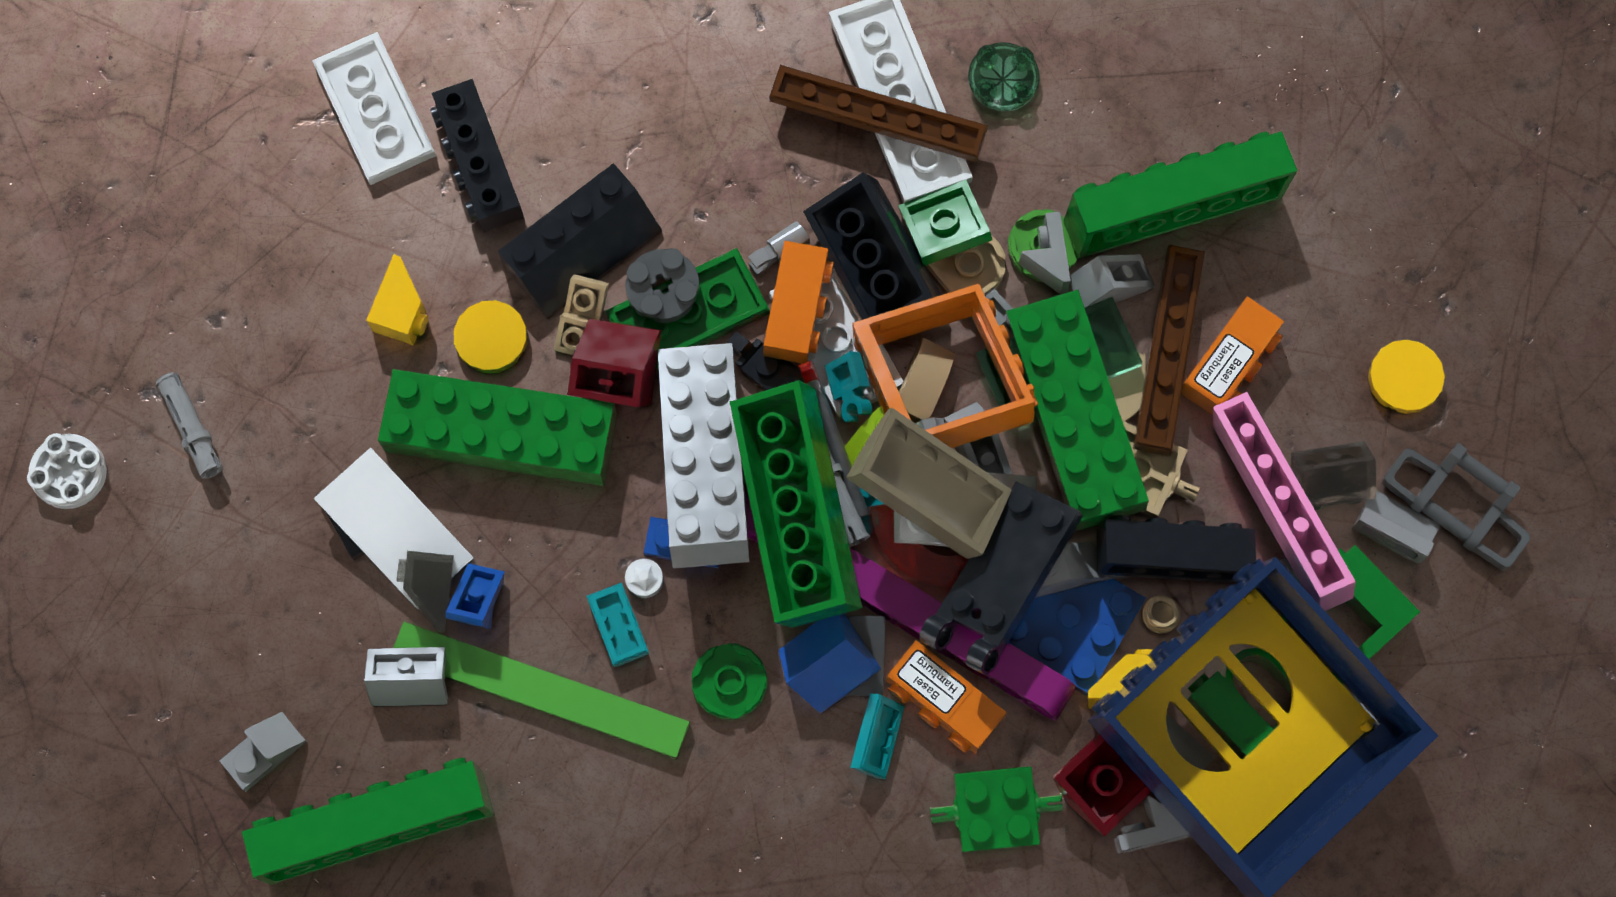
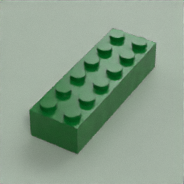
[1064,131,1298,259]
[1006,290,1149,532]
[378,369,618,486]
[730,380,862,628]
[241,758,495,885]

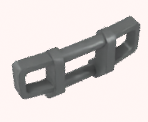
[1382,442,1530,570]

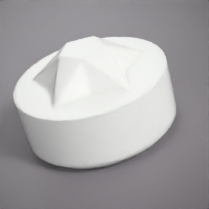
[625,559,663,598]

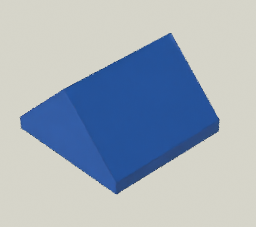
[778,613,881,713]

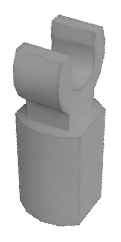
[748,221,810,276]

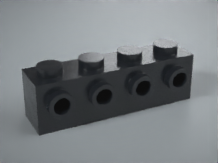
[429,78,524,233]
[1097,515,1256,583]

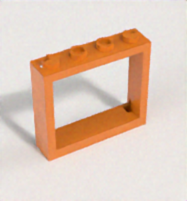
[852,284,1038,448]

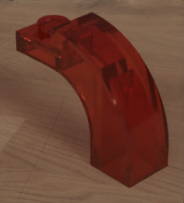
[867,504,969,588]

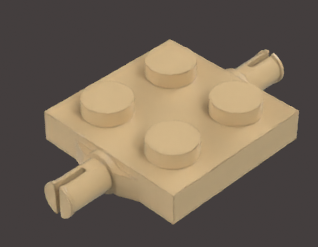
[1123,421,1200,518]

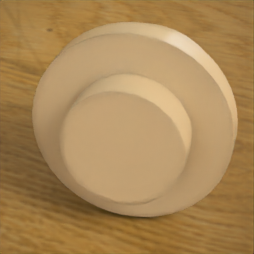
[1142,595,1181,634]

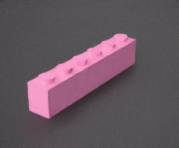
[1213,392,1356,611]

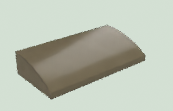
[846,408,1012,559]

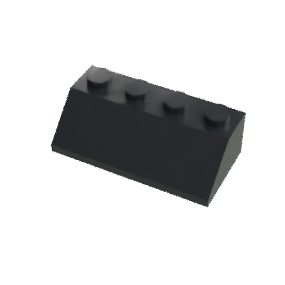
[498,163,662,319]
[803,172,941,320]

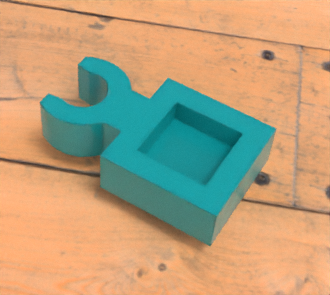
[824,351,872,422]

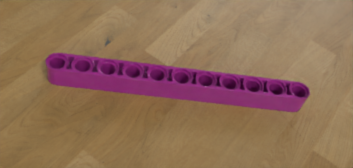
[744,484,1076,720]

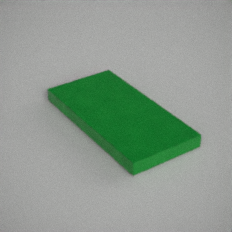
[605,248,770,368]

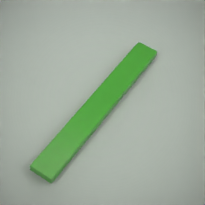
[393,621,690,759]

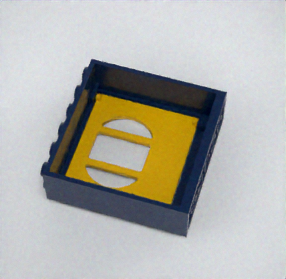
[1088,557,1438,897]

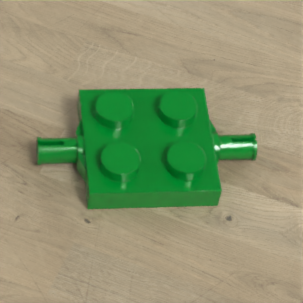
[930,766,1063,852]

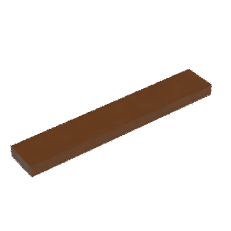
[769,65,988,163]
[1133,244,1205,456]

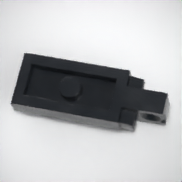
[727,331,805,391]

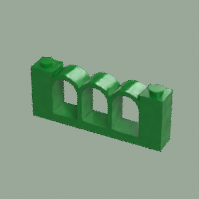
[1187,545,1420,759]

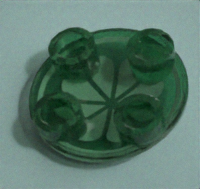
[968,42,1040,111]

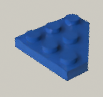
[1008,579,1146,696]

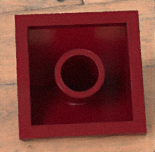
[1052,733,1151,836]

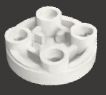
[27,433,107,509]

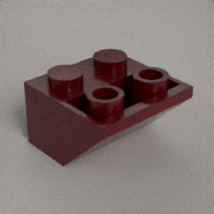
[567,319,662,407]

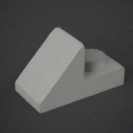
[1019,212,1071,294]
[219,712,307,792]
[1114,796,1192,855]

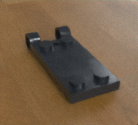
[920,481,1083,675]

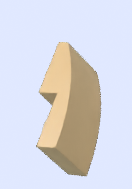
[554,274,609,355]
[899,337,955,420]

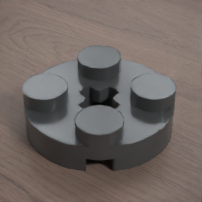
[625,248,700,323]

